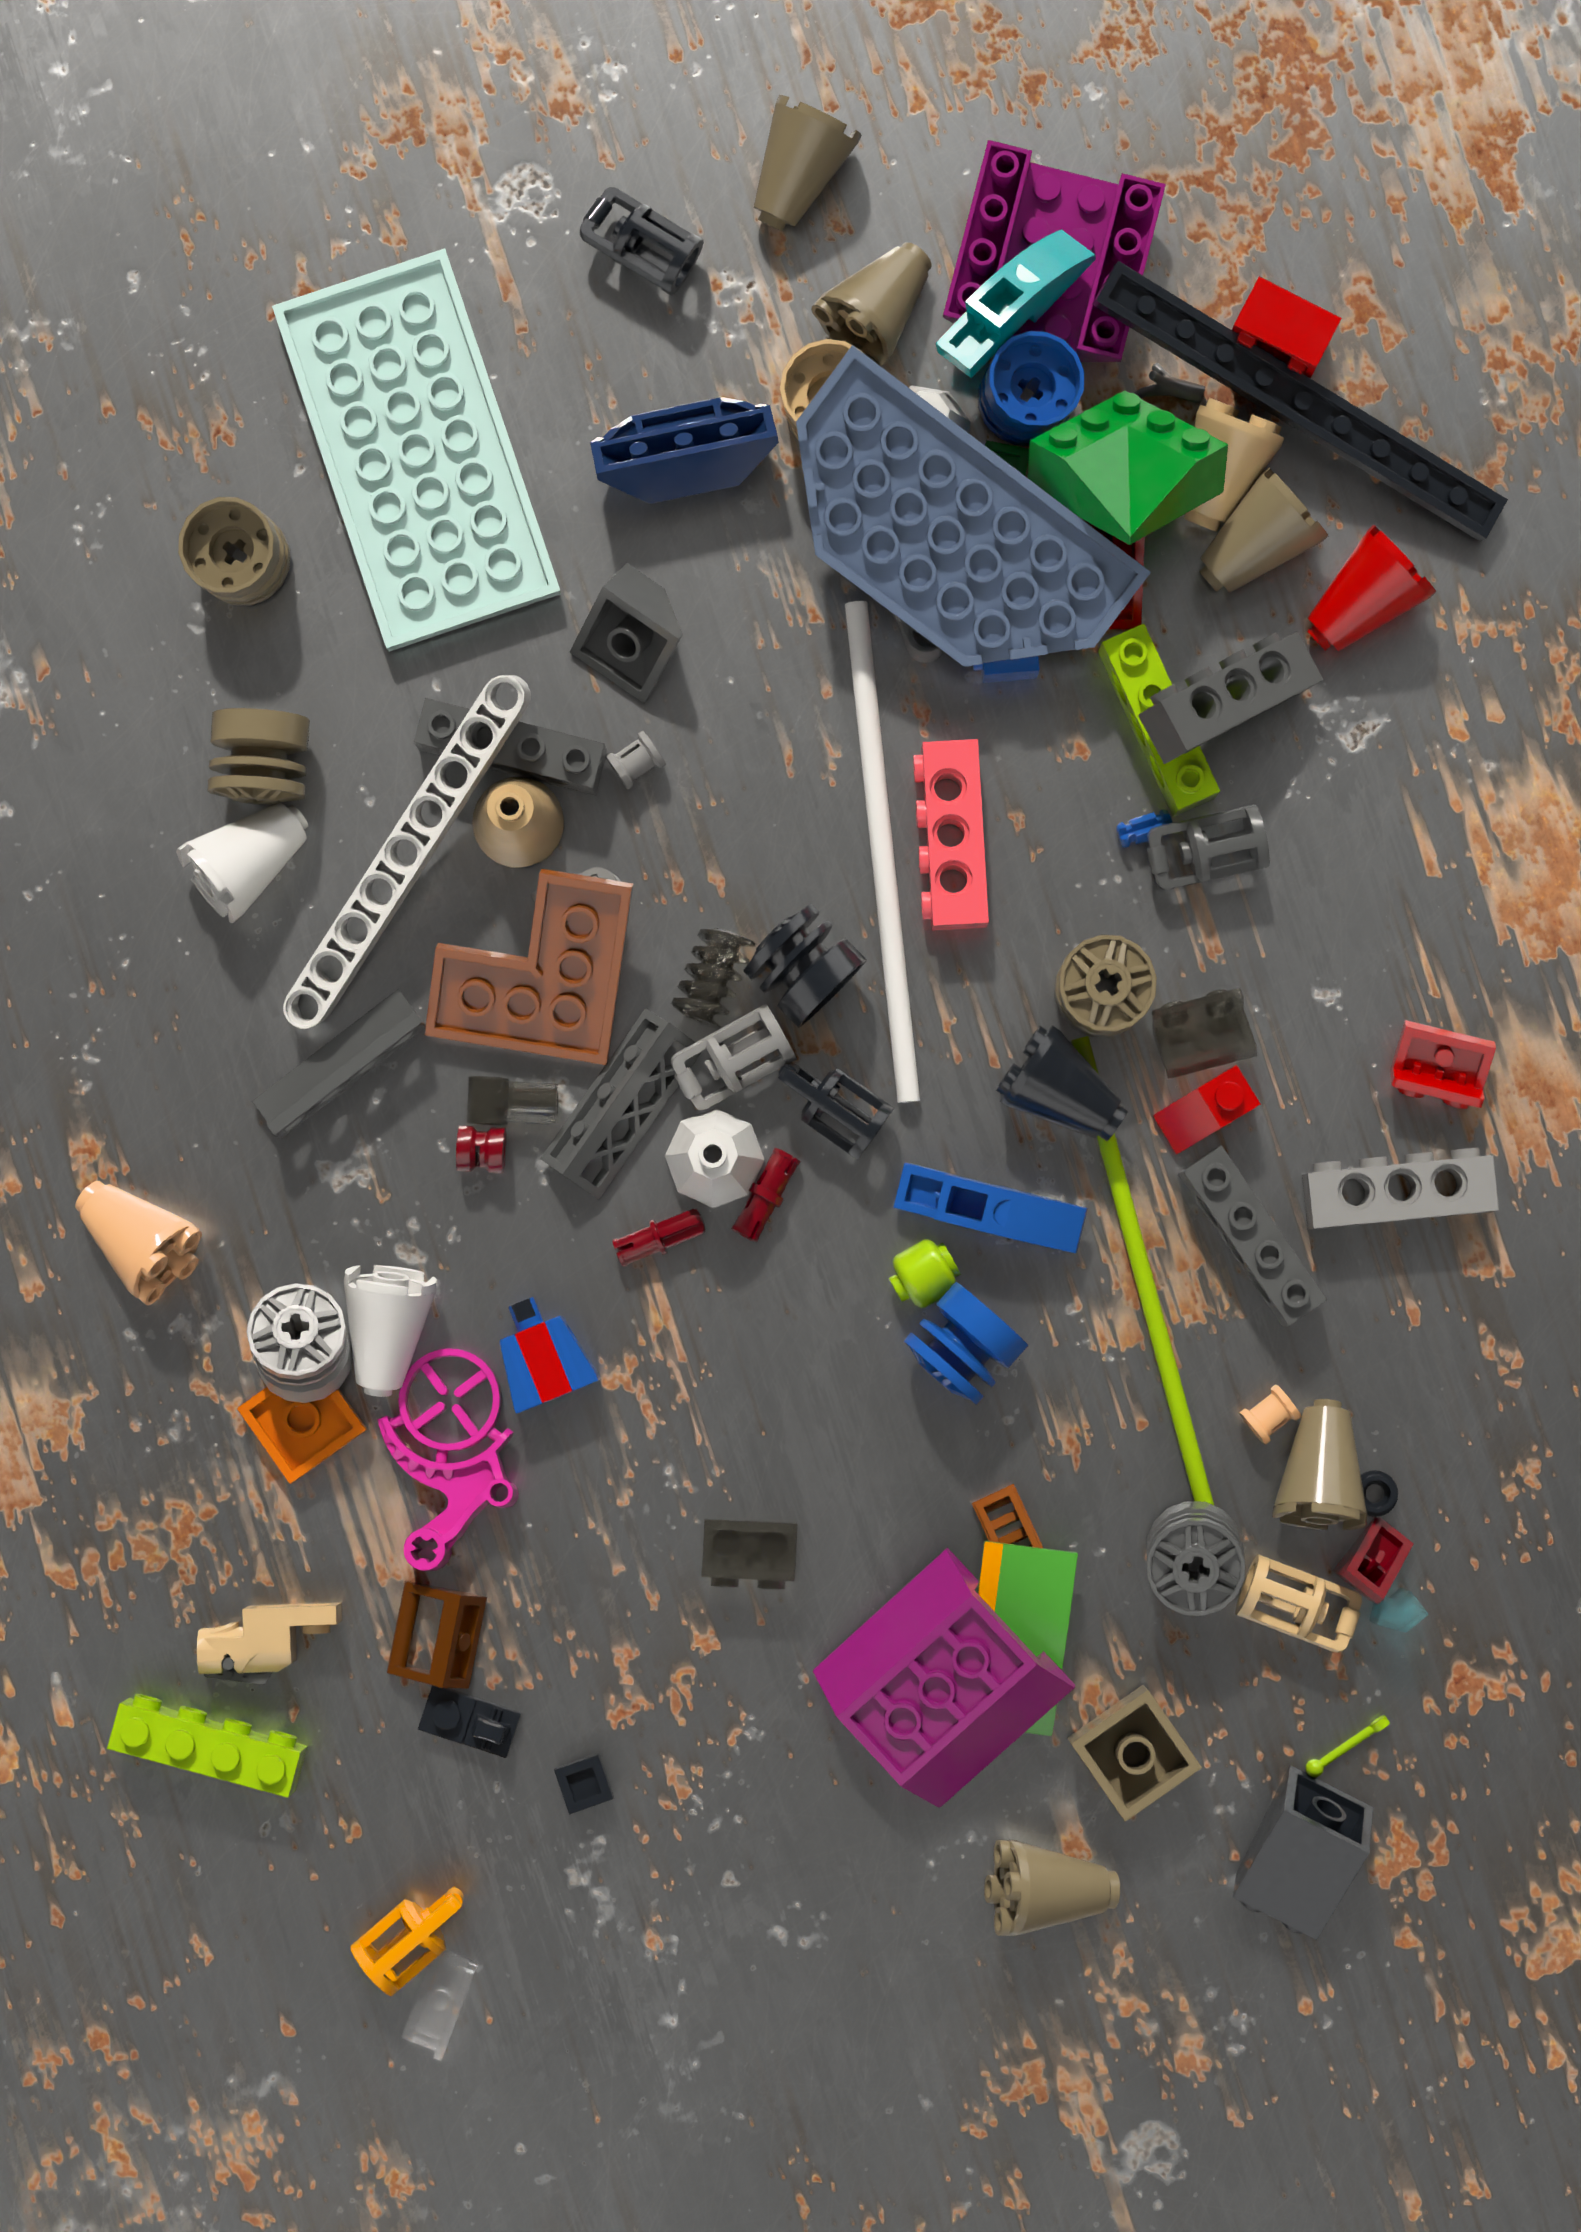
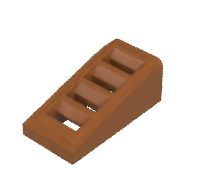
[972,1484,1044,1548]

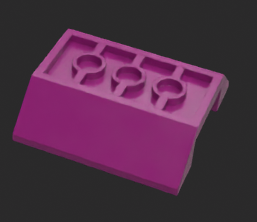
[943,140,1166,363]
[813,1547,1076,1808]

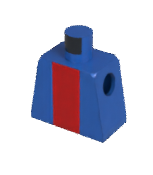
[500,1297,601,1414]

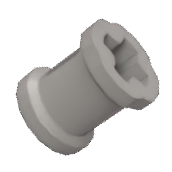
[606,730,666,789]

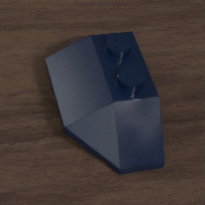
[590,397,779,504]

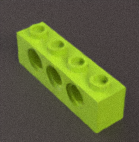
[1098,624,1220,817]

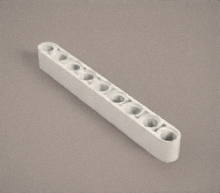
[283,675,531,1029]

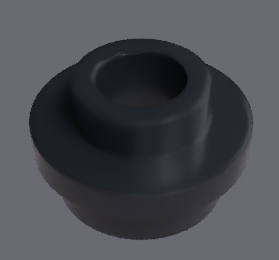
[1361,1470,1398,1517]

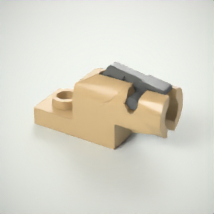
[197,1602,342,1685]

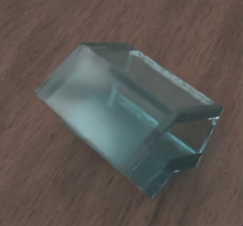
[1369,1587,1429,1633]

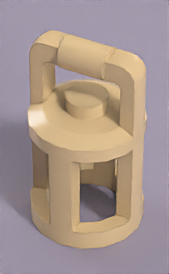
[1235,1554,1362,1653]

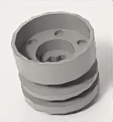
[247,1283,353,1403]

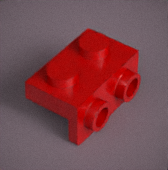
[1390,1020,1496,1109]

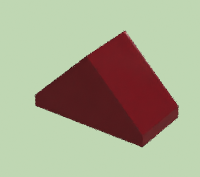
[1332,1517,1414,1604]

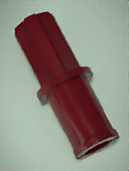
[612,1209,706,1267]

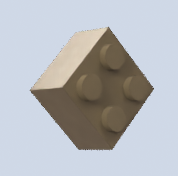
[1067,1685,1202,1822]

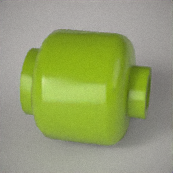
[889,1239,961,1308]

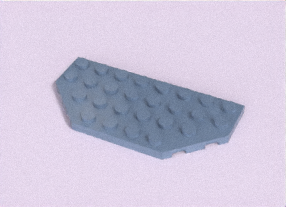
[796,345,1151,667]

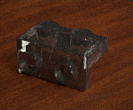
[1152,988,1257,1079]
[701,1518,798,1589]

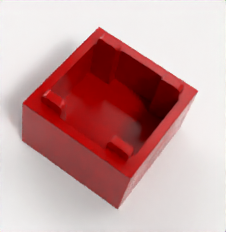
[1232,276,1342,378]

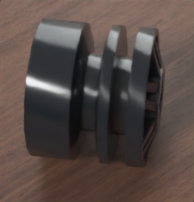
[743,904,867,1028]

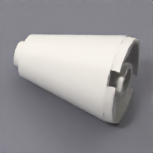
[176,803,309,923]
[343,1265,437,1397]

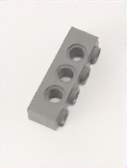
[1302,1148,1499,1230]

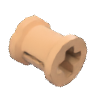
[1239,1384,1302,1445]

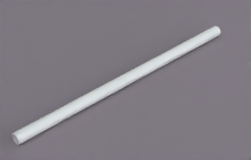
[845,601,920,1103]

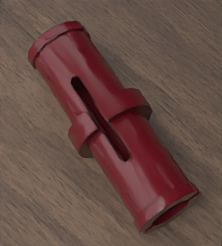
[731,1148,801,1243]

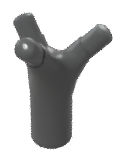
[1133,363,1205,404]

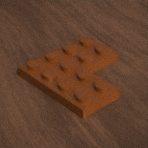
[424,869,633,1065]

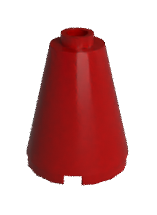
[1307,525,1436,652]

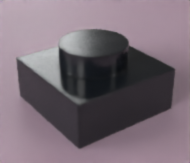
[554,1753,614,1815]

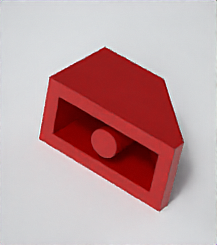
[1152,1065,1261,1155]

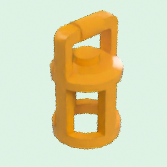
[350,1886,464,1996]

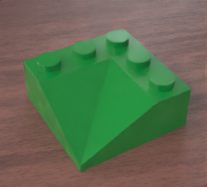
[1028,391,1228,545]

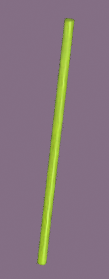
[1071,1036,1214,1505]

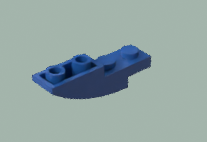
[893,1163,1088,1253]

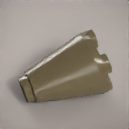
[811,242,932,367]
[984,1840,1120,1936]

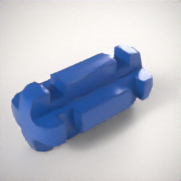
[1116,809,1173,848]

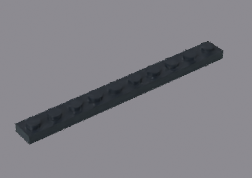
[1092,261,1508,542]

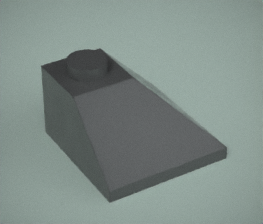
[570,563,683,703]

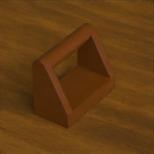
[387,1581,487,1689]

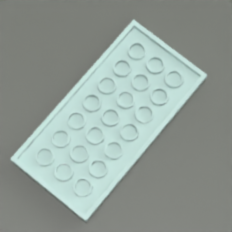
[272,248,561,652]

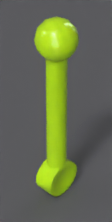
[1305,1715,1390,1778]

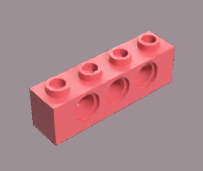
[913,739,989,931]

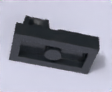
[418,1685,522,1758]

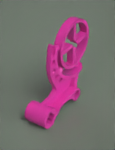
[378,1348,519,1571]

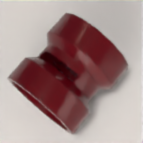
[456,1125,507,1173]

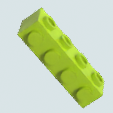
[107,1694,308,1798]

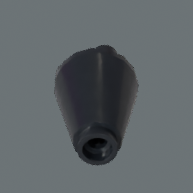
[996,1025,1128,1141]

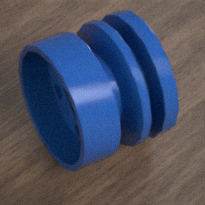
[978,331,1084,446]
[904,1282,1029,1405]

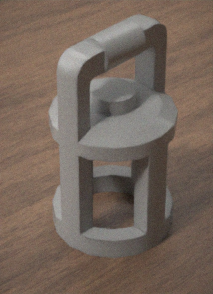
[671,1004,797,1110]

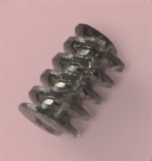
[671,928,756,1029]

